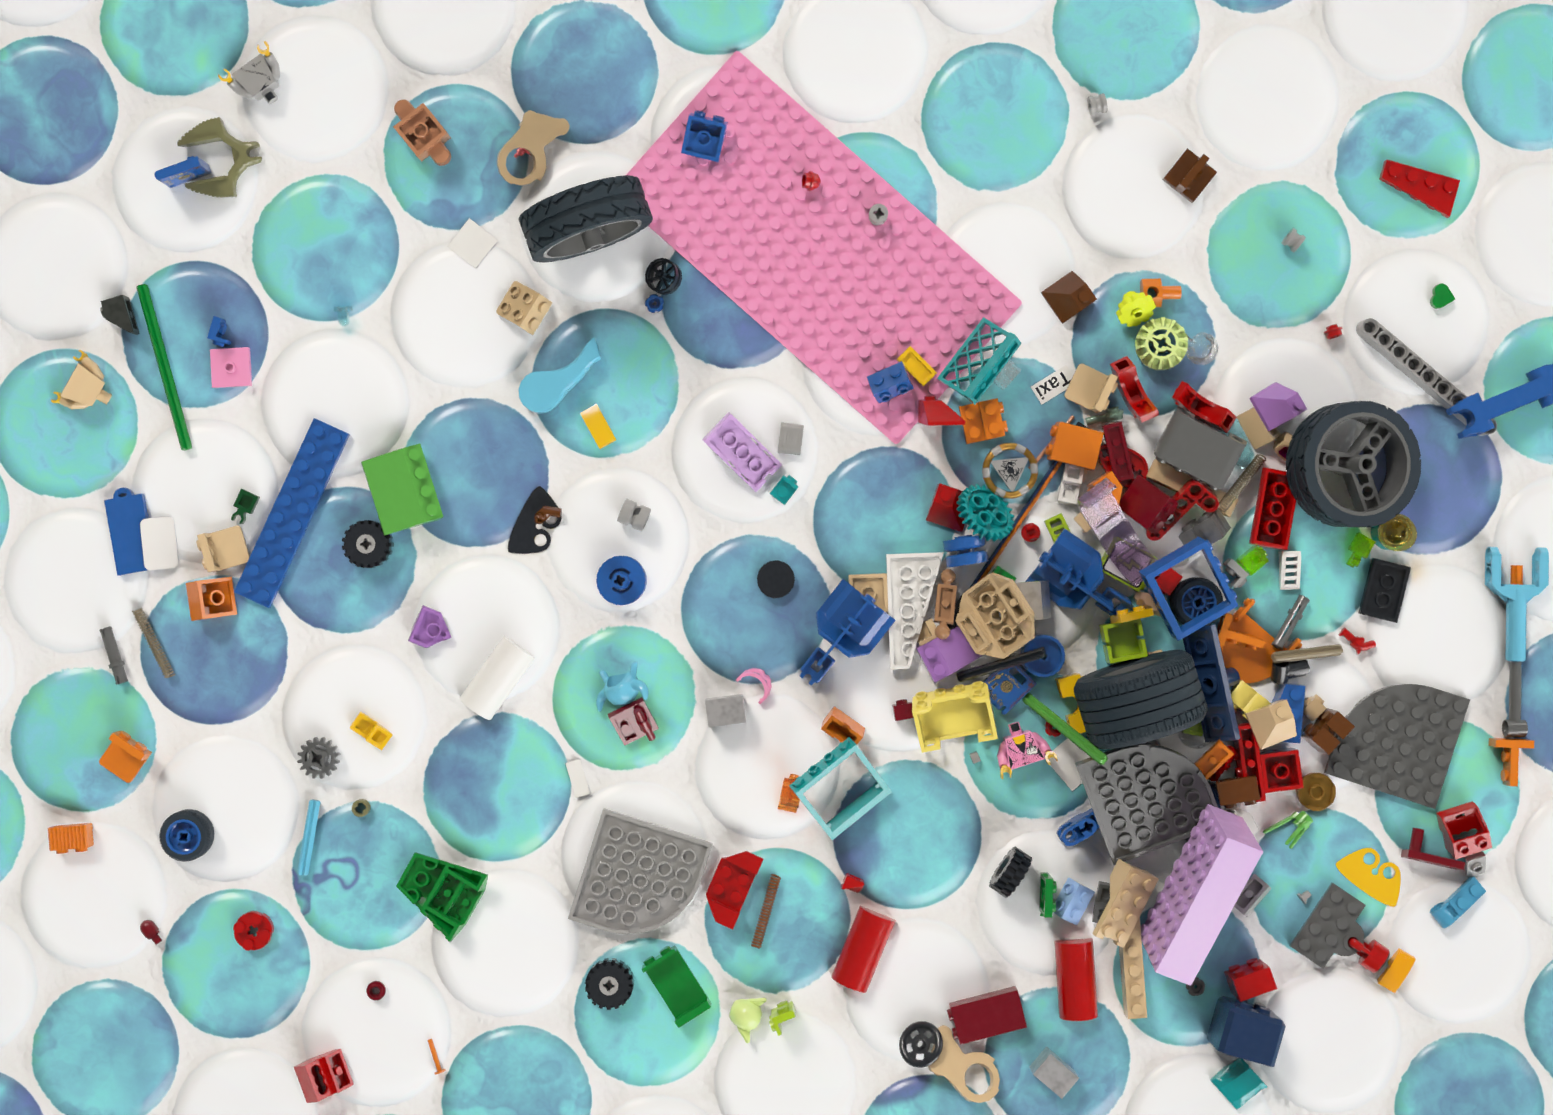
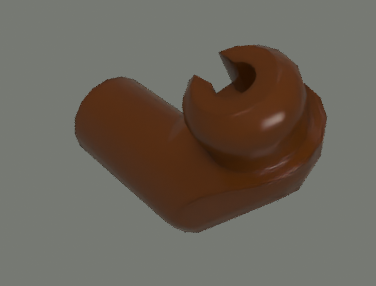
[534,506,562,524]

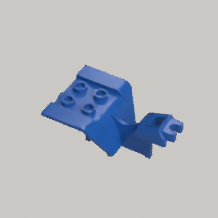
[1025,528,1134,616]
[800,579,896,686]

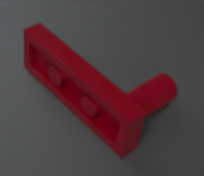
[1401,828,1465,870]

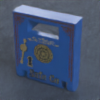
[154,156,212,188]
[983,656,1037,715]

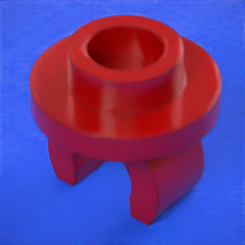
[1021,523,1040,542]

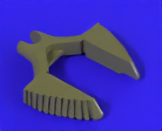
[177,117,262,198]

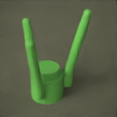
[1263,810,1313,849]

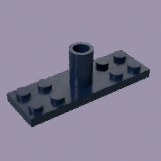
[1183,624,1241,743]

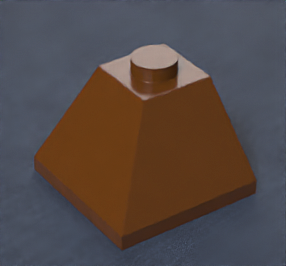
[1041,271,1097,324]

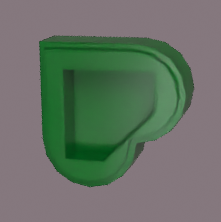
[1430,283,1456,309]

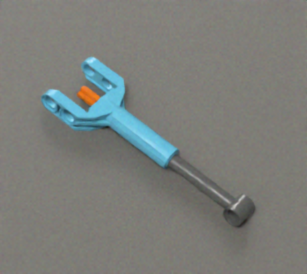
[1485,547,1549,737]

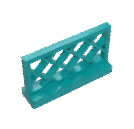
[937,317,1022,405]

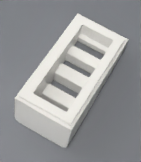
[1279,551,1301,590]

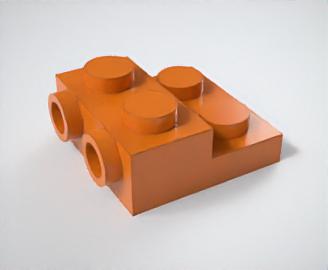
[959,398,1008,444]

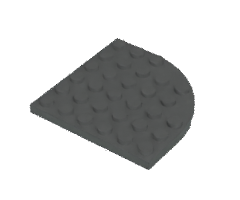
[1324,684,1470,809]
[1075,744,1218,865]

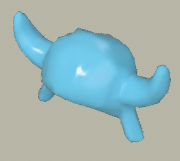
[596,661,648,712]

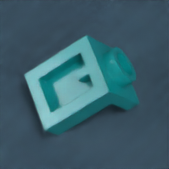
[770,475,799,505]

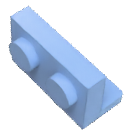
[1053,878,1095,925]

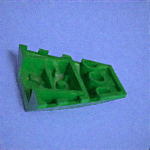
[396,852,488,942]

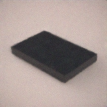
[1358,558,1411,623]

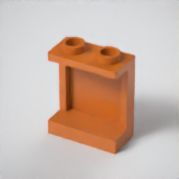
[1045,421,1104,471]

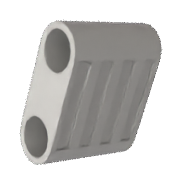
[777,422,804,455]

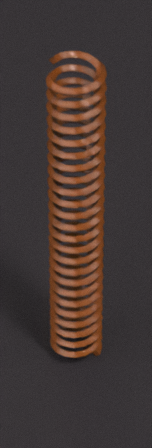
[751,874,781,949]

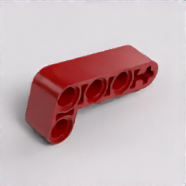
[1145,478,1219,541]

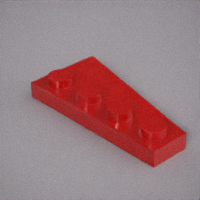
[1379,160,1460,218]

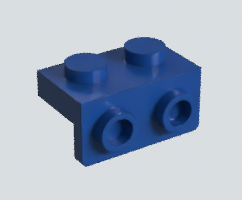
[867,361,914,403]

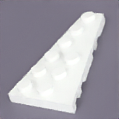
[886,552,944,669]

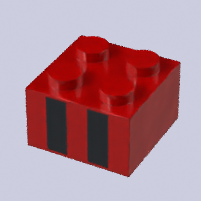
[1260,748,1304,793]
[1224,958,1277,1002]

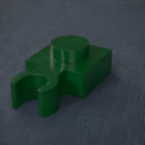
[231,489,260,524]

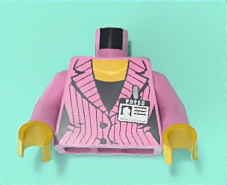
[997,722,1058,779]

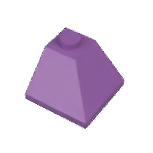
[1249,382,1307,431]

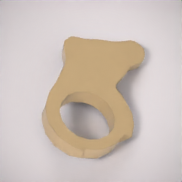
[497,110,570,185]
[928,1025,1000,1103]

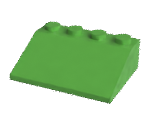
[361,444,443,536]

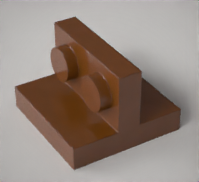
[1162,148,1217,203]

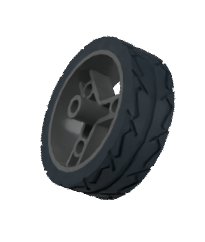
[518,175,653,263]
[1286,401,1421,527]

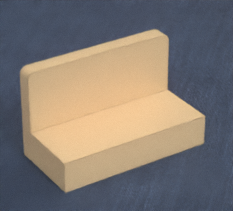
[1237,407,1281,449]

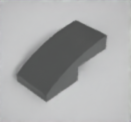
[1092,881,1110,923]

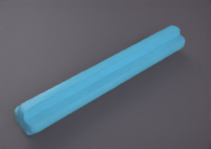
[297,799,320,875]

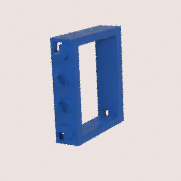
[1139,537,1238,641]

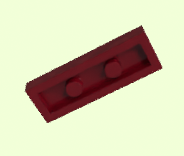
[1102,421,1135,481]

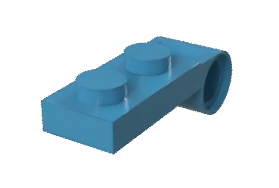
[1430,877,1486,928]

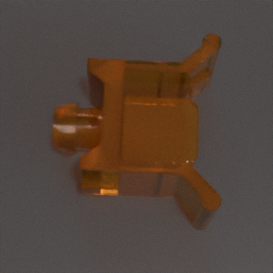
[778,774,800,813]

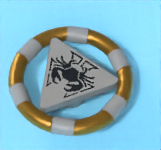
[982,443,1038,499]

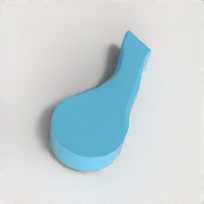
[519,337,601,414]

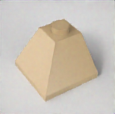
[1245,699,1297,750]

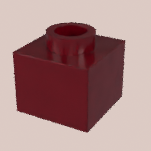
[892,699,914,721]

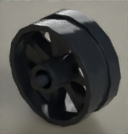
[645,258,682,295]

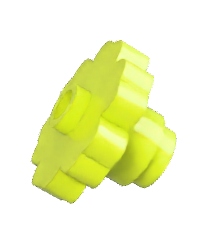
[1116,291,1156,327]

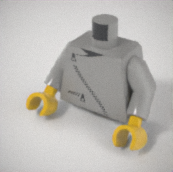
[218,41,280,104]

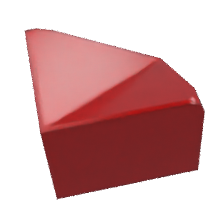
[841,873,864,893]

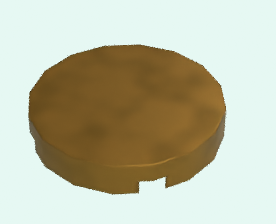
[1296,773,1336,811]

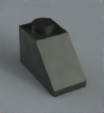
[100,295,140,335]

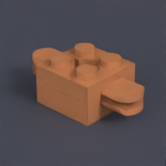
[393,99,451,166]

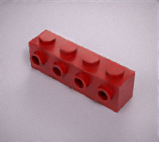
[1232,722,1266,802]

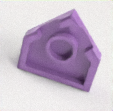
[408,605,451,648]

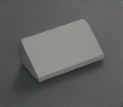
[1234,874,1271,917]

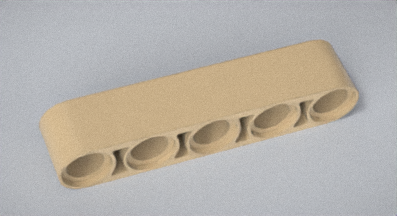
[1146,459,1238,517]

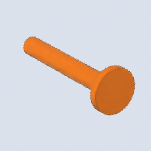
[427,1038,446,1075]

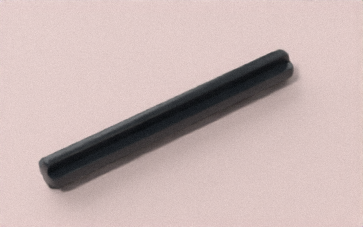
[956,647,1047,682]

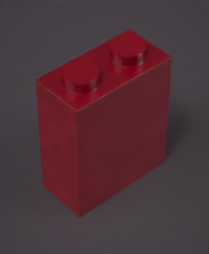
[1119,475,1179,535]

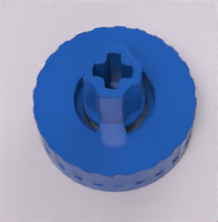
[596,556,647,605]

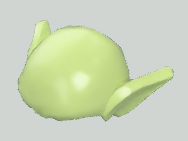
[729,998,767,1043]

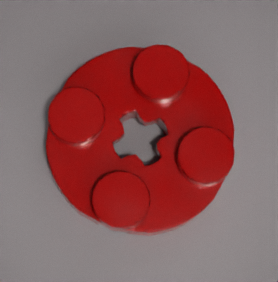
[233,911,274,951]

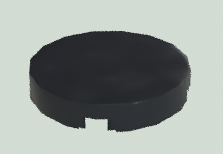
[757,560,795,598]

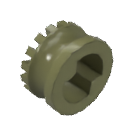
[352,799,371,817]

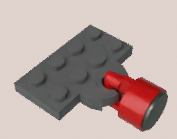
[1289,882,1390,973]

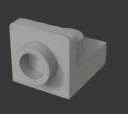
[1223,558,1249,588]

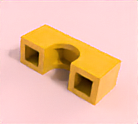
[1055,673,1086,733]

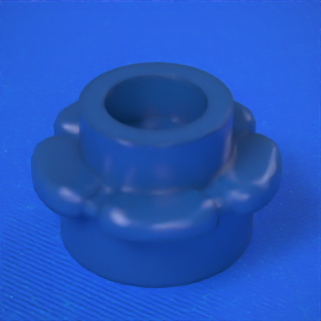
[645,294,664,313]

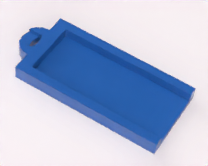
[104,488,148,576]

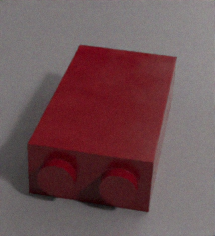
[947,986,1027,1045]

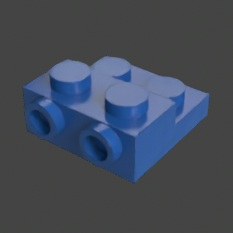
[681,111,728,162]

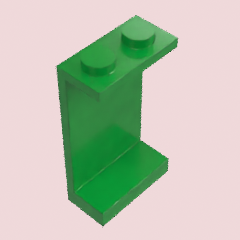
[641,945,712,1028]

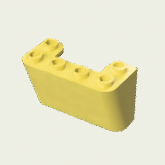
[912,681,998,753]

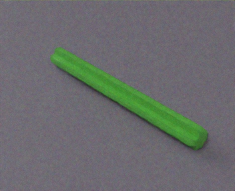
[1022,693,1108,765]

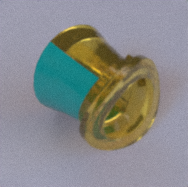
[1370,514,1417,551]

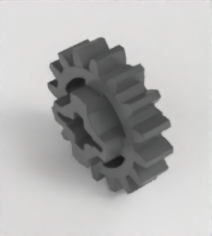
[297,737,341,779]

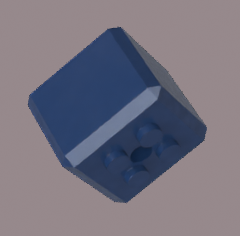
[1207,996,1286,1067]

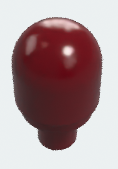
[140,920,162,945]

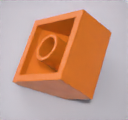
[186,577,237,621]

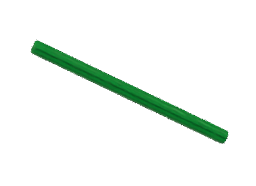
[136,284,192,451]

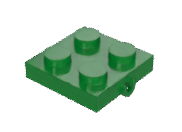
[1039,872,1057,918]

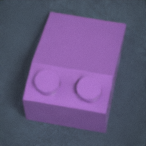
[916,625,983,683]

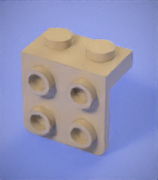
[496,281,552,335]
[1064,364,1118,414]
[196,526,250,572]

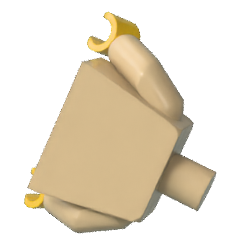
[51,350,112,409]

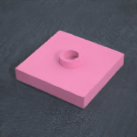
[210,347,252,388]

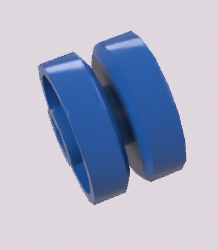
[943,535,989,568]
[1020,634,1065,677]

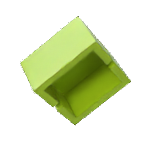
[1099,619,1148,664]

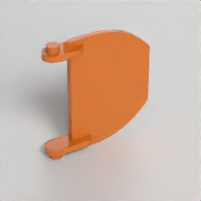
[1222,598,1302,683]

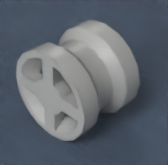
[1087,93,1108,116]
[868,204,888,226]
[1281,228,1306,253]

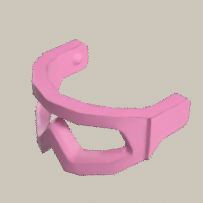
[736,668,772,704]

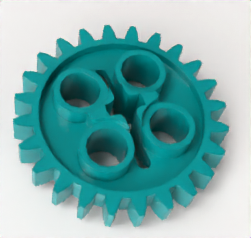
[957,484,1015,542]

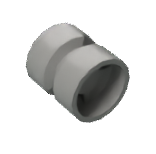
[617,499,651,532]

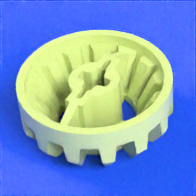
[1135,317,1188,370]

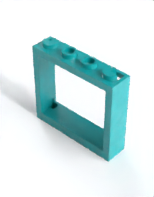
[789,737,892,840]

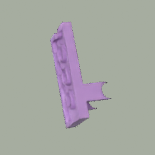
[702,412,782,492]

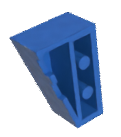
[1271,683,1305,743]

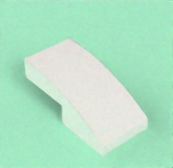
[1057,463,1084,506]

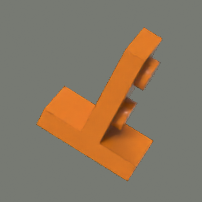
[1217,613,1266,651]
[1489,738,1534,787]

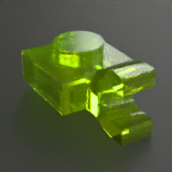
[1346,532,1376,568]

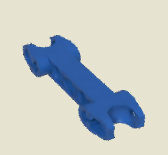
[1446,364,1553,439]
[1056,808,1099,846]

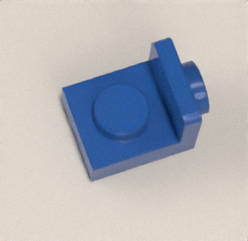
[207,316,231,347]

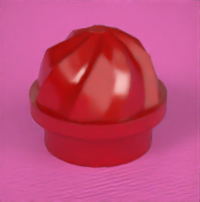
[802,171,821,191]

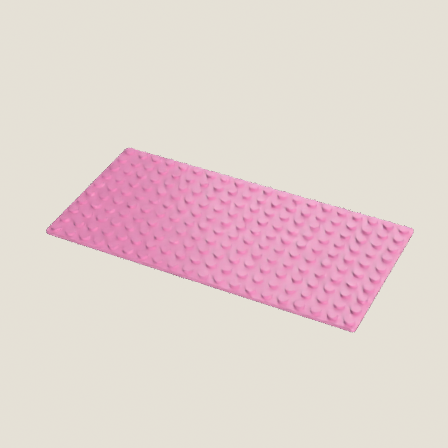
[626,51,1022,444]

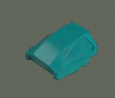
[1210,1058,1267,1110]

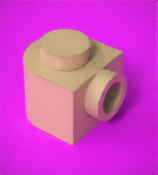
[1303,694,1326,721]

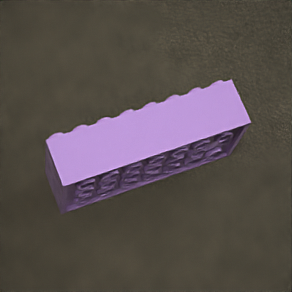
[1141,804,1263,986]

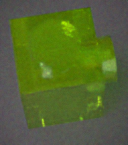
[1235,546,1269,576]

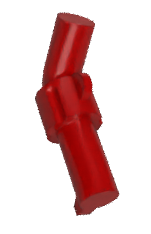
[1338,627,1376,654]

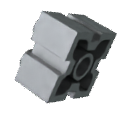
[1178,509,1231,545]

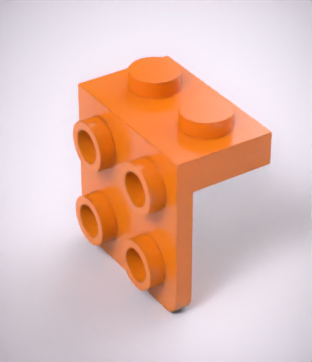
[99,731,152,783]

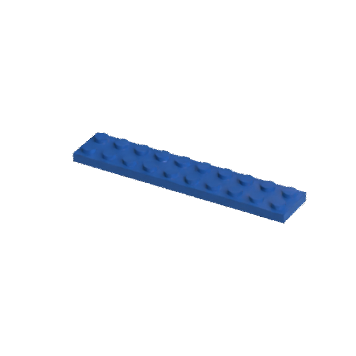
[234,418,350,608]

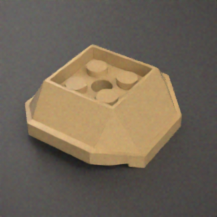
[956,573,1035,659]

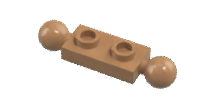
[934,569,957,640]

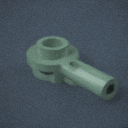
[1085,406,1124,425]

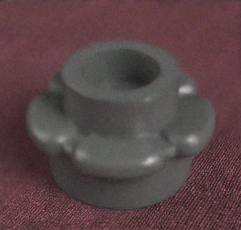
[1186,977,1205,996]

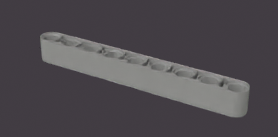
[1356,318,1497,436]

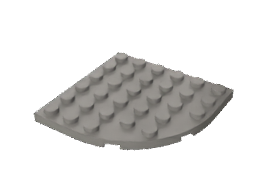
[568,808,713,934]

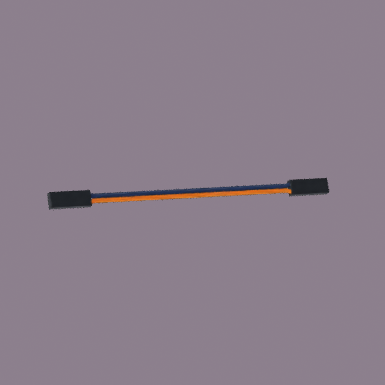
[953,421,1089,627]

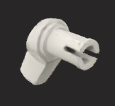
[1224,807,1259,834]

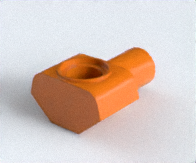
[1140,278,1182,307]

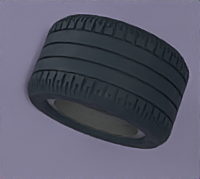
[1074,650,1208,749]

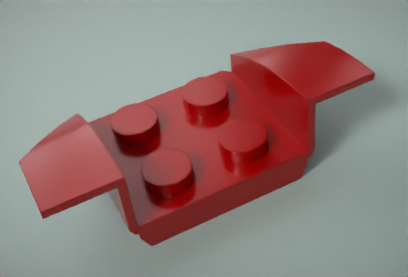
[706,851,764,930]

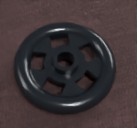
[899,1021,943,1068]

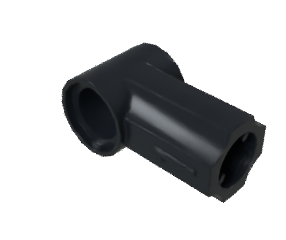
[1271,660,1310,684]

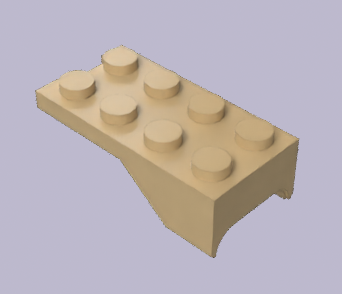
[1092,859,1159,948]

